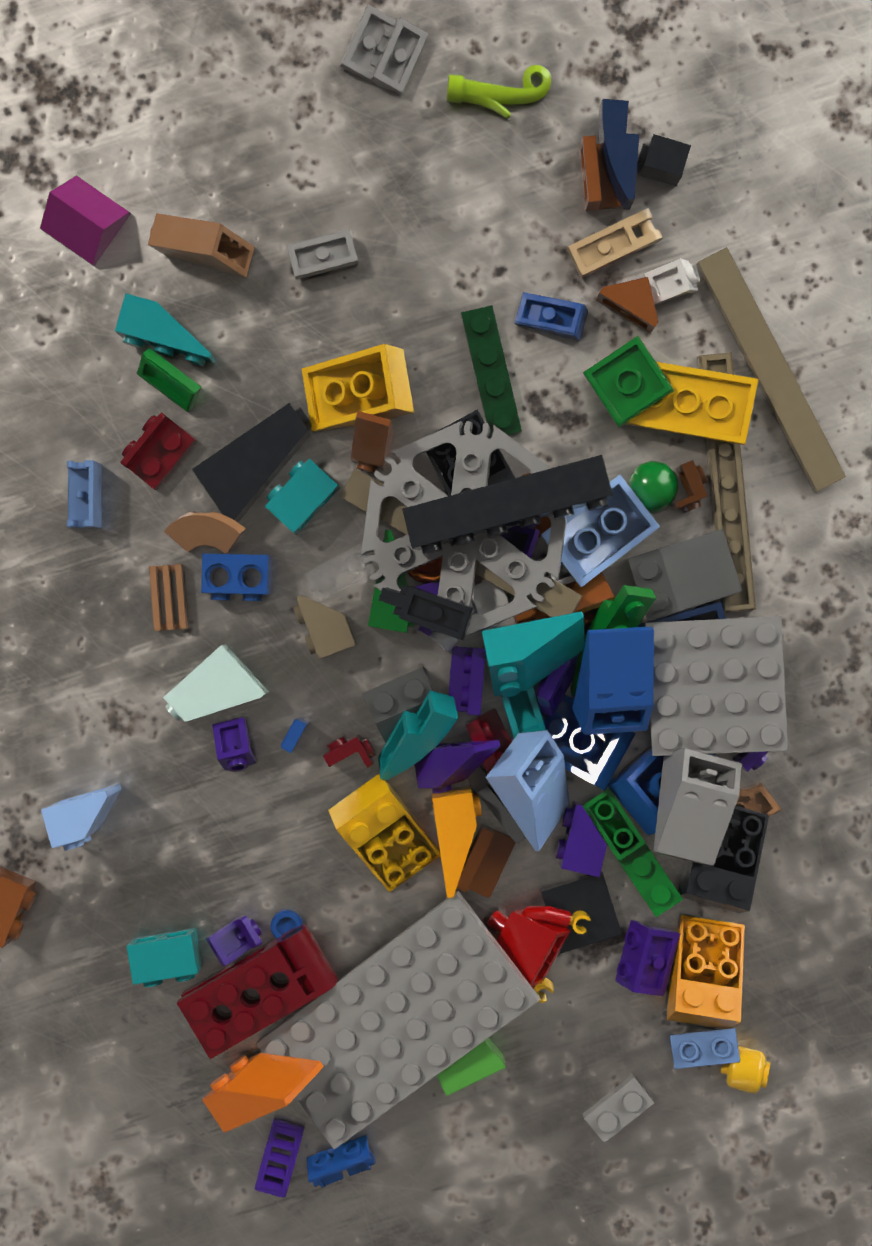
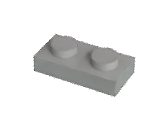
[287,229,358,280]
[583,1074,655,1143]

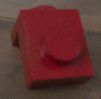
[323,734,376,768]

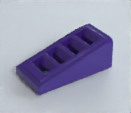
[254,1118,305,1198]

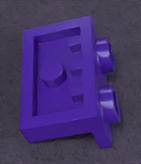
[448,646,486,715]
[615,920,680,996]

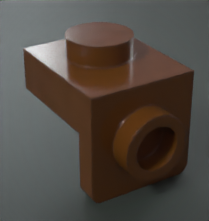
[671,460,708,513]

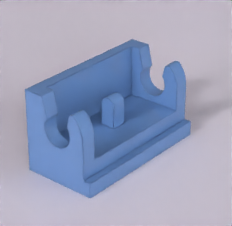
[67,460,102,529]

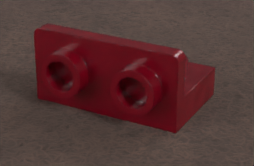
[120,412,197,490]
[465,709,512,774]

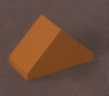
[596,277,659,334]

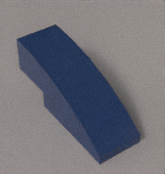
[598,99,639,210]

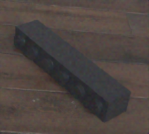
[402,455,614,554]

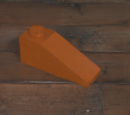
[351,411,394,474]

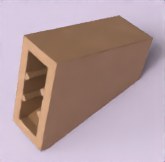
[148,213,255,278]

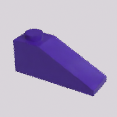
[414,740,500,793]

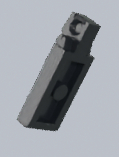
[379,585,475,640]

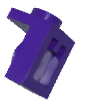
[212,717,256,772]

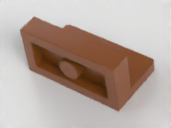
[579,135,622,211]
[457,824,516,898]

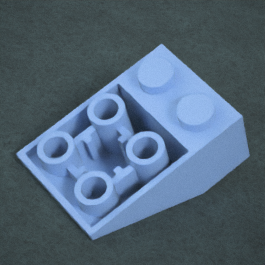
[486,730,570,851]

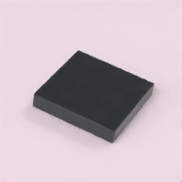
[540,871,622,954]

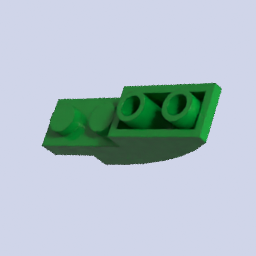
[570,585,656,696]
[583,788,684,917]

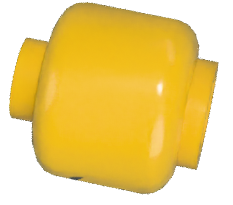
[721,1046,771,1094]

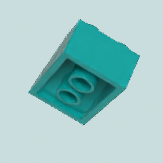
[482,611,585,697]

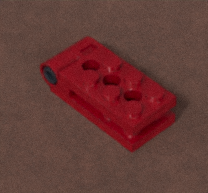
[177,924,339,1059]

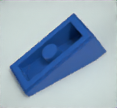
[515,292,588,341]

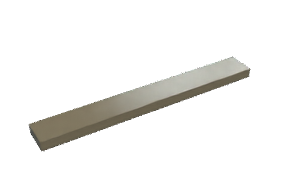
[696,247,846,493]
[697,352,756,613]
[339,468,583,617]

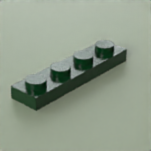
[461,305,522,436]

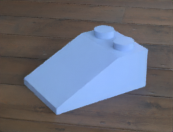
[541,475,660,587]

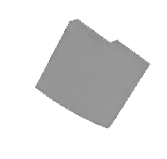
[339,4,429,94]

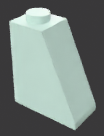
[163,644,269,722]

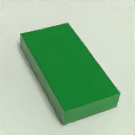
[137,348,201,412]

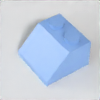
[41,783,122,851]

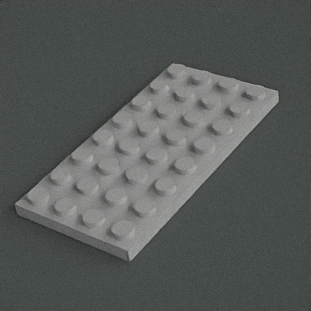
[256,891,540,1150]

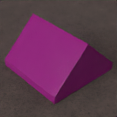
[40,175,131,266]

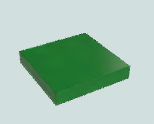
[583,336,674,428]

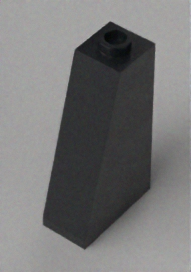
[192,403,311,522]

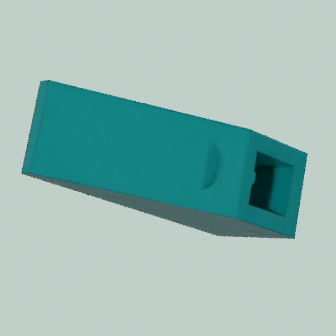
[115,293,216,366]

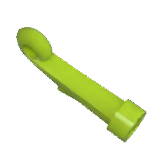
[446,65,552,119]

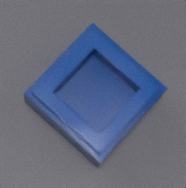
[280,717,309,753]

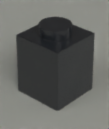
[637,134,691,186]

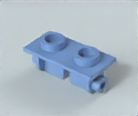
[670,1028,740,1069]

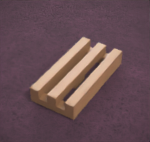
[149,564,188,631]

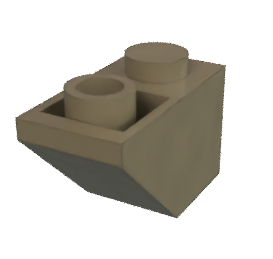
[293,595,357,659]

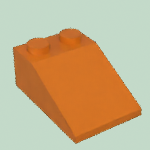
[202,1053,324,1133]

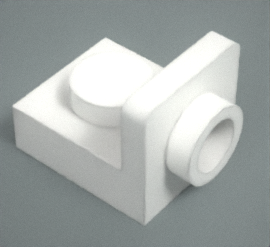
[644,258,700,305]

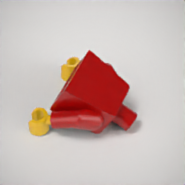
[487,906,591,1003]

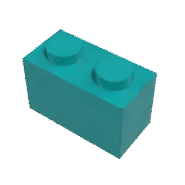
[265,458,340,535]
[126,928,203,987]

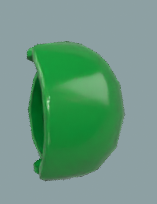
[629,460,678,514]

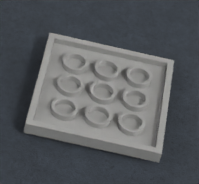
[645,616,788,756]

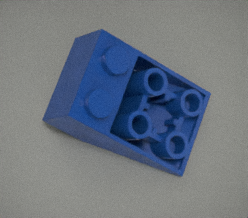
[573,627,654,735]

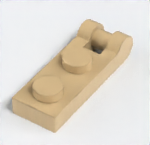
[567,209,663,278]

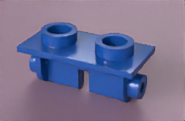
[306,1135,376,1188]

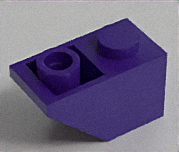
[555,801,607,877]

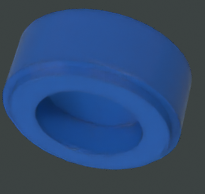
[270,909,303,939]

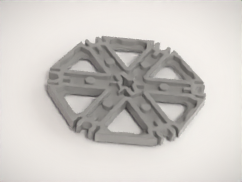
[361,421,567,636]

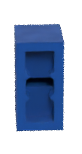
[201,553,272,601]

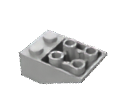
[653,748,742,866]

